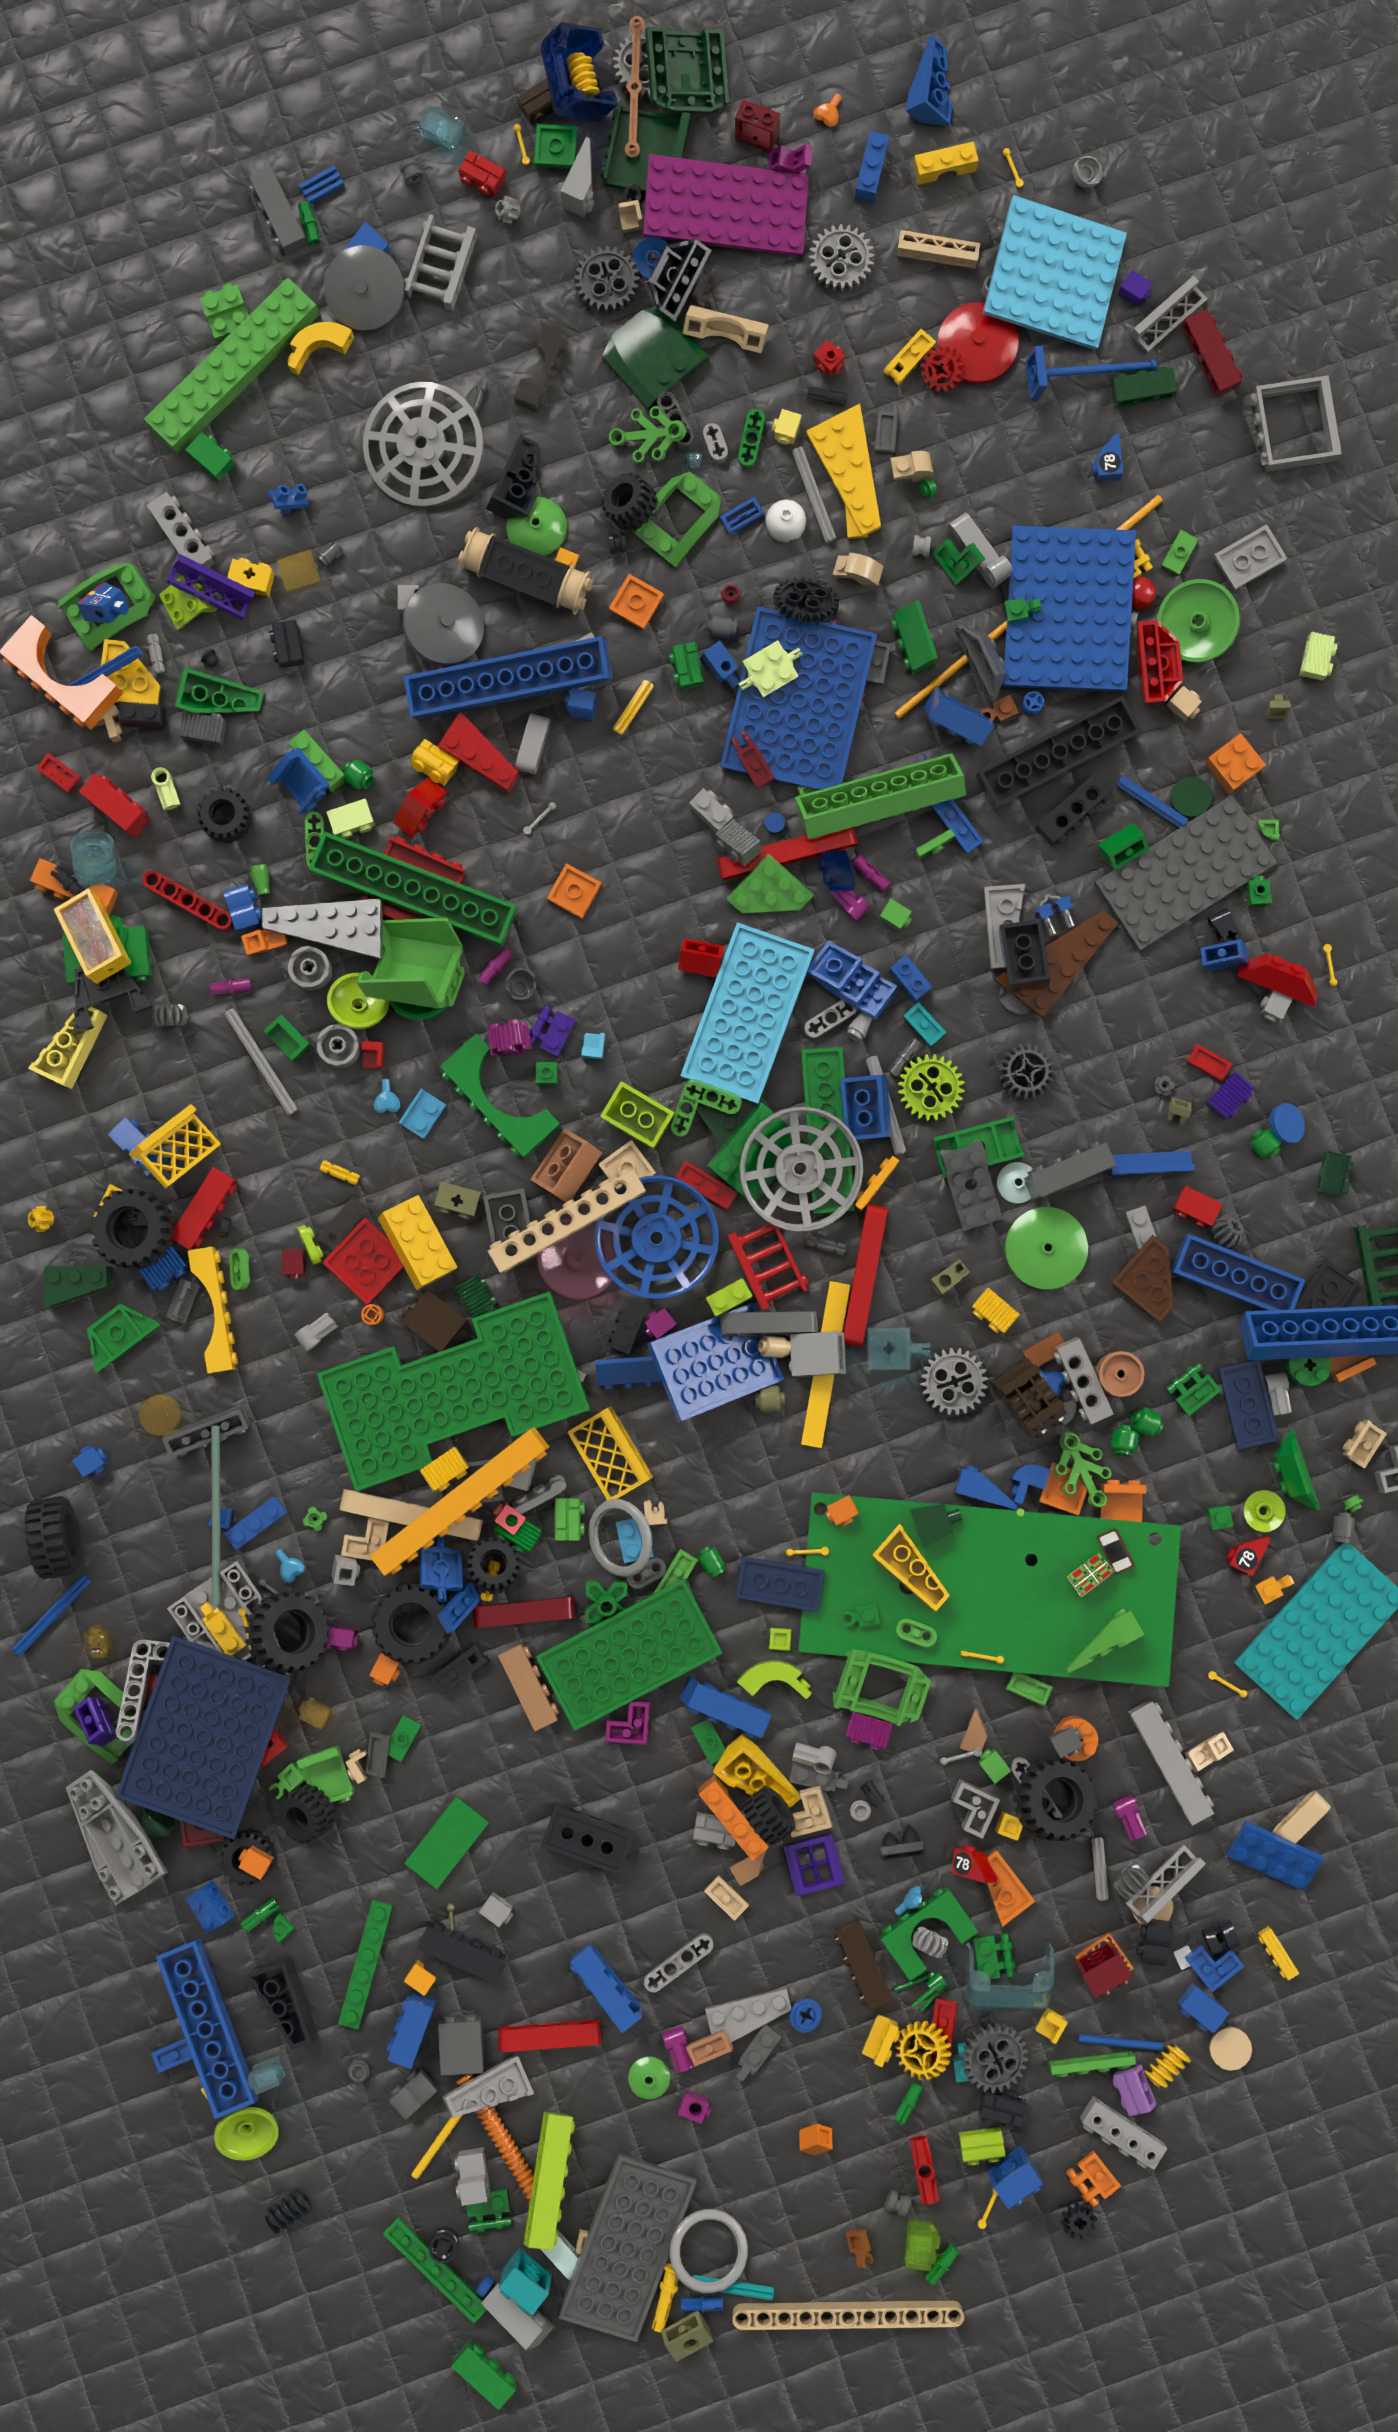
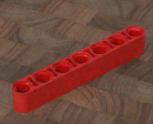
[717,827,858,880]
[843,1204,888,1347]

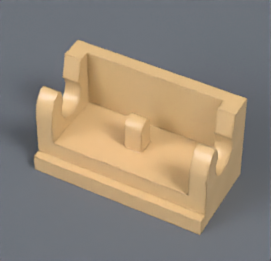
[644,1500,667,1525]

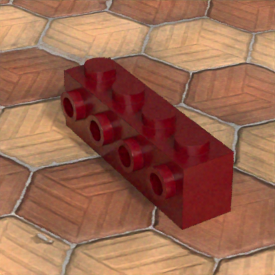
[1182,309,1243,398]

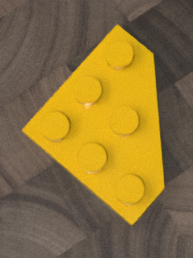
[101,639,162,705]

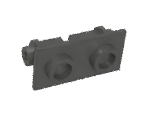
[166,1278,200,1324]

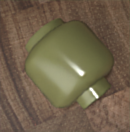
[755,1385,785,1413]

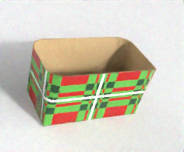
[1067,1553,1115,1597]

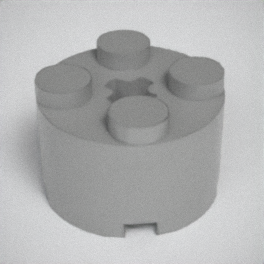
[288,946,332,991]
[317,1025,361,1069]

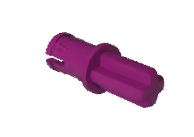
[210,978,252,995]

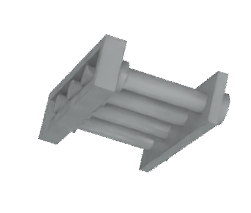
[404,214,477,312]

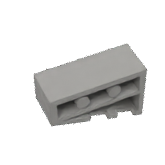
[481,2283,555,2350]

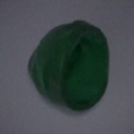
[139,1808,175,1840]

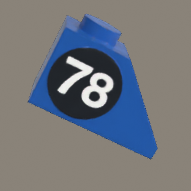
[1092,433,1123,482]

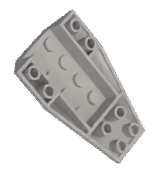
[167,1561,290,1676]
[66,1770,168,1906]

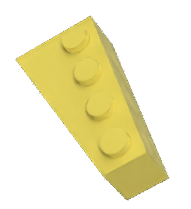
[28,1007,108,1089]

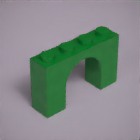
[62,926,153,988]
[879,1886,979,1981]

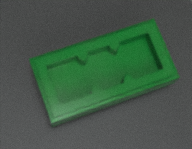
[388,1715,422,1762]
[691,1719,726,1765]

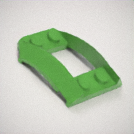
[632,471,721,567]
[58,563,156,652]
[833,1649,931,1726]
[53,1669,145,1764]

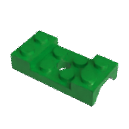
[932,1116,1024,1179]

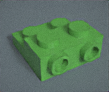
[199,283,249,341]

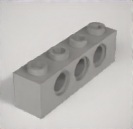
[147,492,215,568]
[1053,1337,1113,1424]

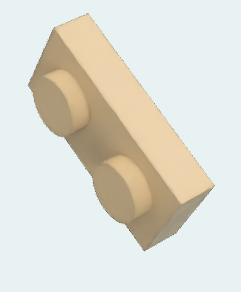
[704,1875,749,1921]

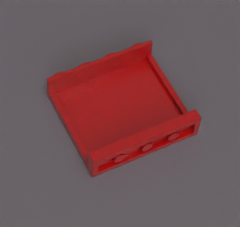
[361,836,466,920]

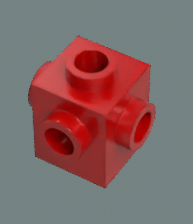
[813,340,845,377]

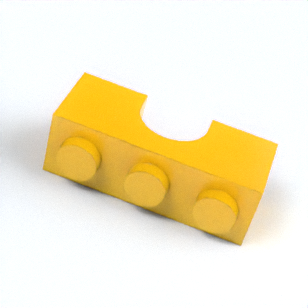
[913,141,978,185]

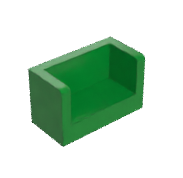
[263,1015,312,1063]

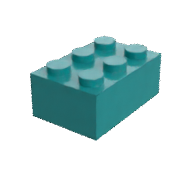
[499,2248,552,2315]

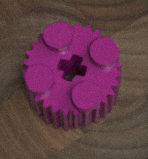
[488,1020,532,1057]

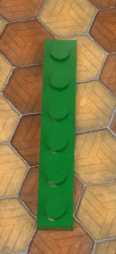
[338,1899,393,2029]
[383,2216,487,2323]

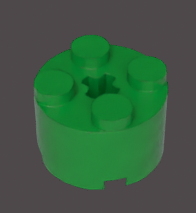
[1284,1357,1331,1386]

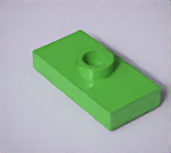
[1161,530,1199,576]
[915,829,955,860]
[1006,1672,1053,1706]

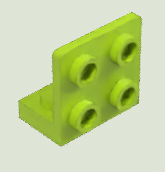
[159,576,218,629]

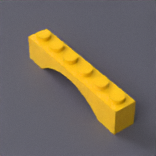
[188,1247,238,1374]

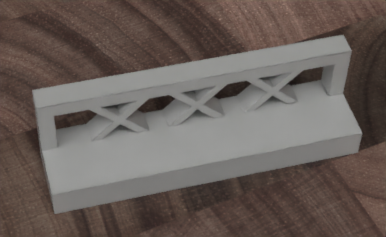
[1131,276,1207,353]
[1125,1845,1206,1923]

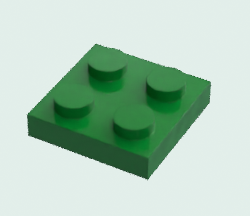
[534,124,577,169]

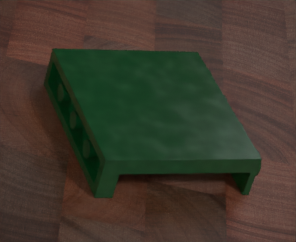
[601,100,690,194]

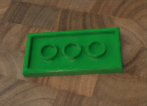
[404,1796,489,1889]

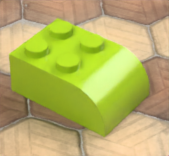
[600,1081,675,1150]

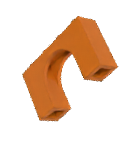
[699,1774,769,1861]

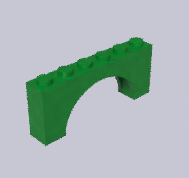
[440,1033,561,1159]

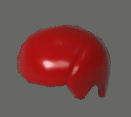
[1132,577,1156,611]

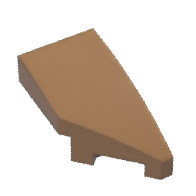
[960,1709,987,1752]
[730,1849,767,1886]

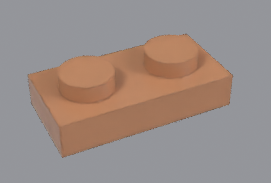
[686,2029,733,2067]

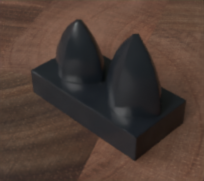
[881,1824,924,1860]

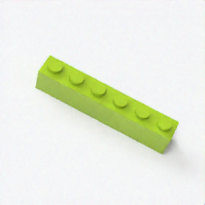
[523,2112,575,2250]

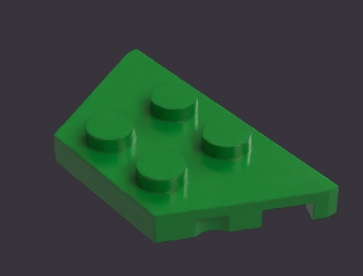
[87,1304,161,1373]

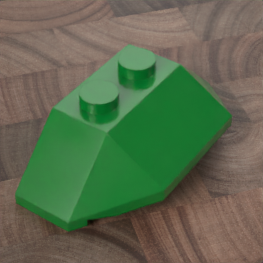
[1272,1430,1321,1511]

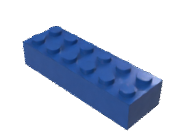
[1171,1234,1305,1311]

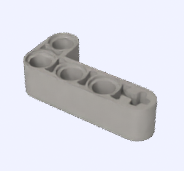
[948,512,1013,588]

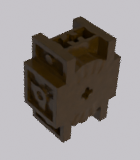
[990,1358,1067,1438]

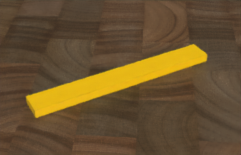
[801,1281,850,1448]

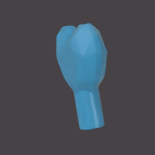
[373,1079,400,1113]
[275,1549,305,1583]
[895,1886,923,1916]

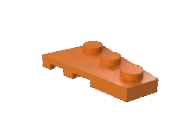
[987,1850,1035,1927]

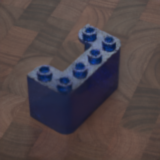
[541,22,618,121]

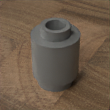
[707,616,737,639]
[1332,1512,1355,1543]

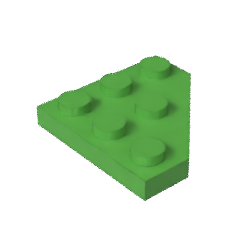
[727,853,814,913]

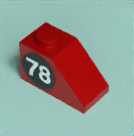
[1226,1536,1271,1576]
[951,1845,997,1883]

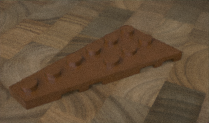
[994,910,1118,1018]

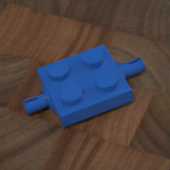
[419,1535,463,1603]

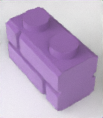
[1113,2064,1156,2116]

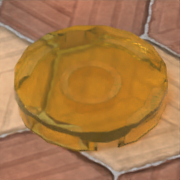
[139,1394,181,1436]

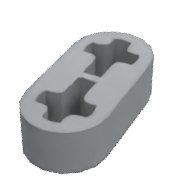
[703,423,728,463]

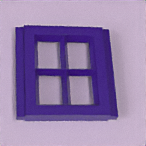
[784,1833,845,1896]

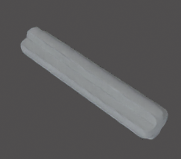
[1091,1837,1109,1901]

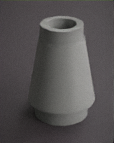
[846,1012,872,1042]

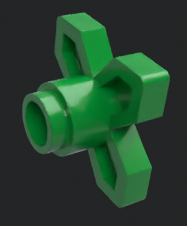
[585,1580,627,1623]

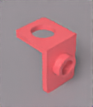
[493,1500,525,1534]

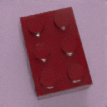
[1075,1941,1133,1998]

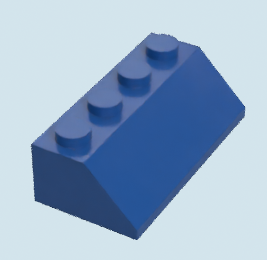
[595,1356,662,1389]

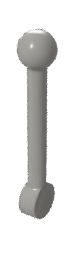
[523,802,556,835]
[940,1747,982,1766]

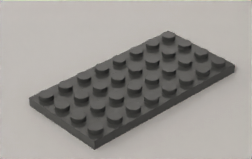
[1094,795,1277,951]
[557,2153,697,2342]

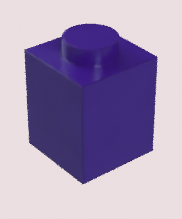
[1118,270,1152,307]

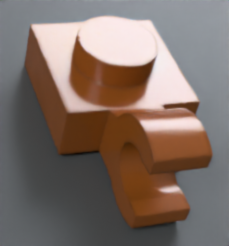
[845,2229,873,2268]

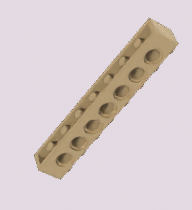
[488,1169,646,1275]

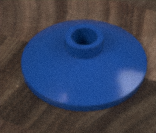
[633,237,668,278]

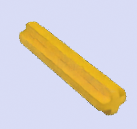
[613,680,654,735]

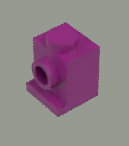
[326,1626,359,1651]

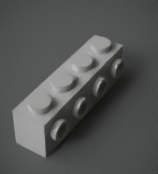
[1080,2096,1168,2170]

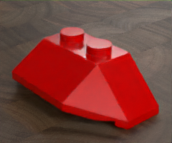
[1136,620,1183,703]
[1237,953,1318,1007]

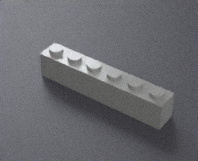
[1128,1700,1214,1826]

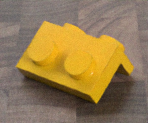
[862,2014,900,2067]

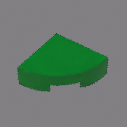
[273,1912,295,1943]

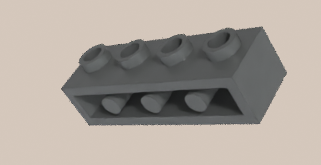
[162,1404,250,1458]

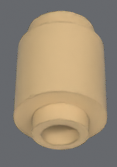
[758,1336,791,1358]

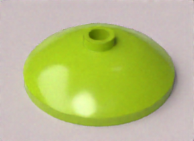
[327,973,389,1029]
[214,2107,279,2161]

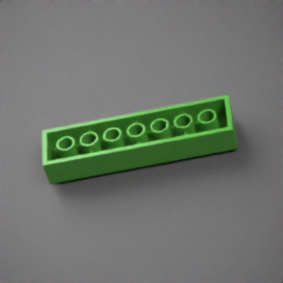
[795,753,966,839]

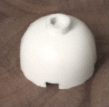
[765,499,806,543]

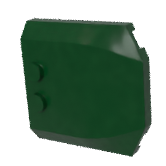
[645,27,729,114]
[602,307,710,411]

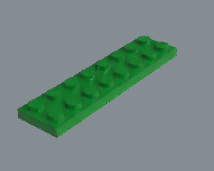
[801,1047,855,1214]

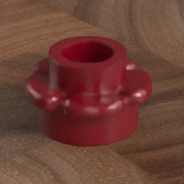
[721,585,741,605]

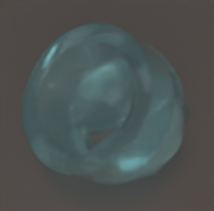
[686,453,702,468]

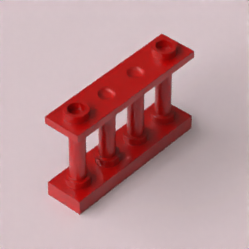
[728,1215,809,1311]

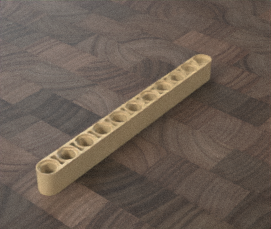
[732,2301,964,2330]

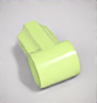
[151,767,181,811]

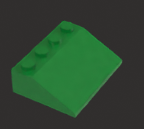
[706,1102,806,1201]

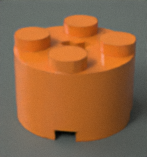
[1053,1716,1098,1761]

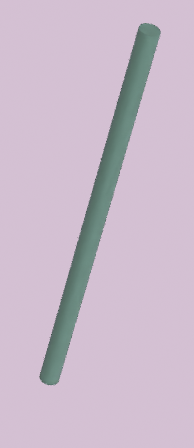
[211,1425,221,1604]

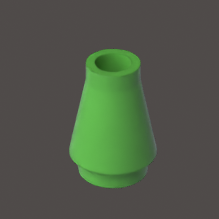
[249,864,270,895]

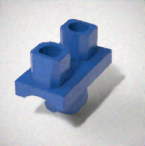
[267,484,309,514]

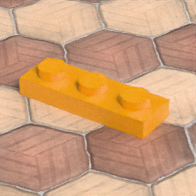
[855,1156,899,1212]

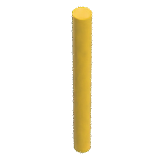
[411,2115,462,2179]

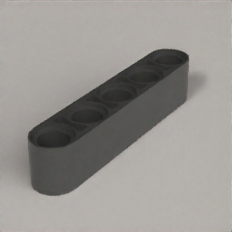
[720,1311,818,1337]

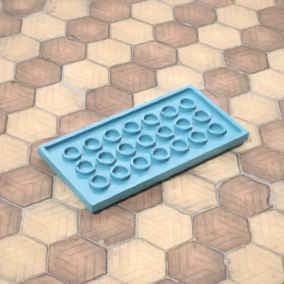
[680,922,815,1104]

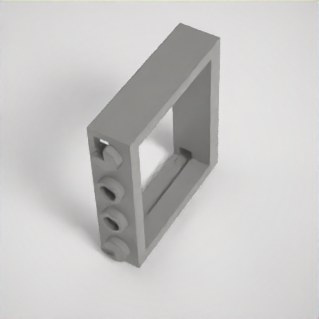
[1250,376,1342,472]

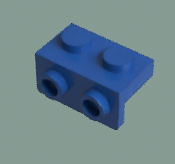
[185,1880,234,1934]

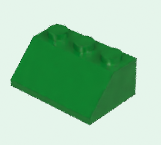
[891,600,938,676]

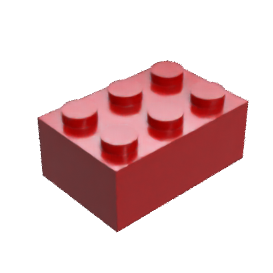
[79,773,150,839]

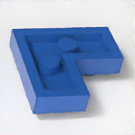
[1184,1944,1244,1992]

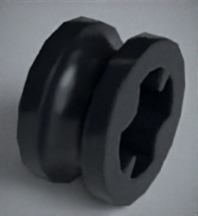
[623,184,642,202]

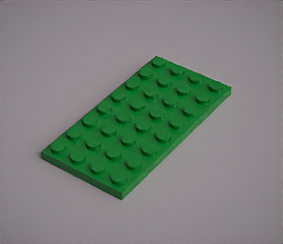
[536,1578,723,1731]

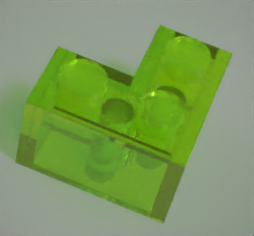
[904,2219,940,2271]

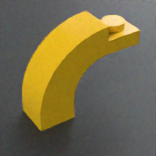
[288,322,354,376]

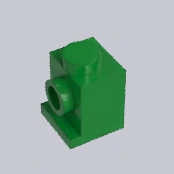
[1246,876,1272,908]

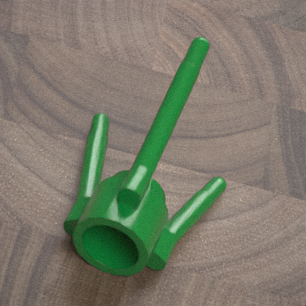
[893,1971,948,2012]

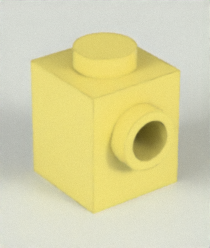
[772,409,801,445]

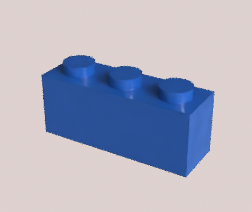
[855,131,889,203]

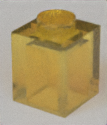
[298,1697,333,1729]

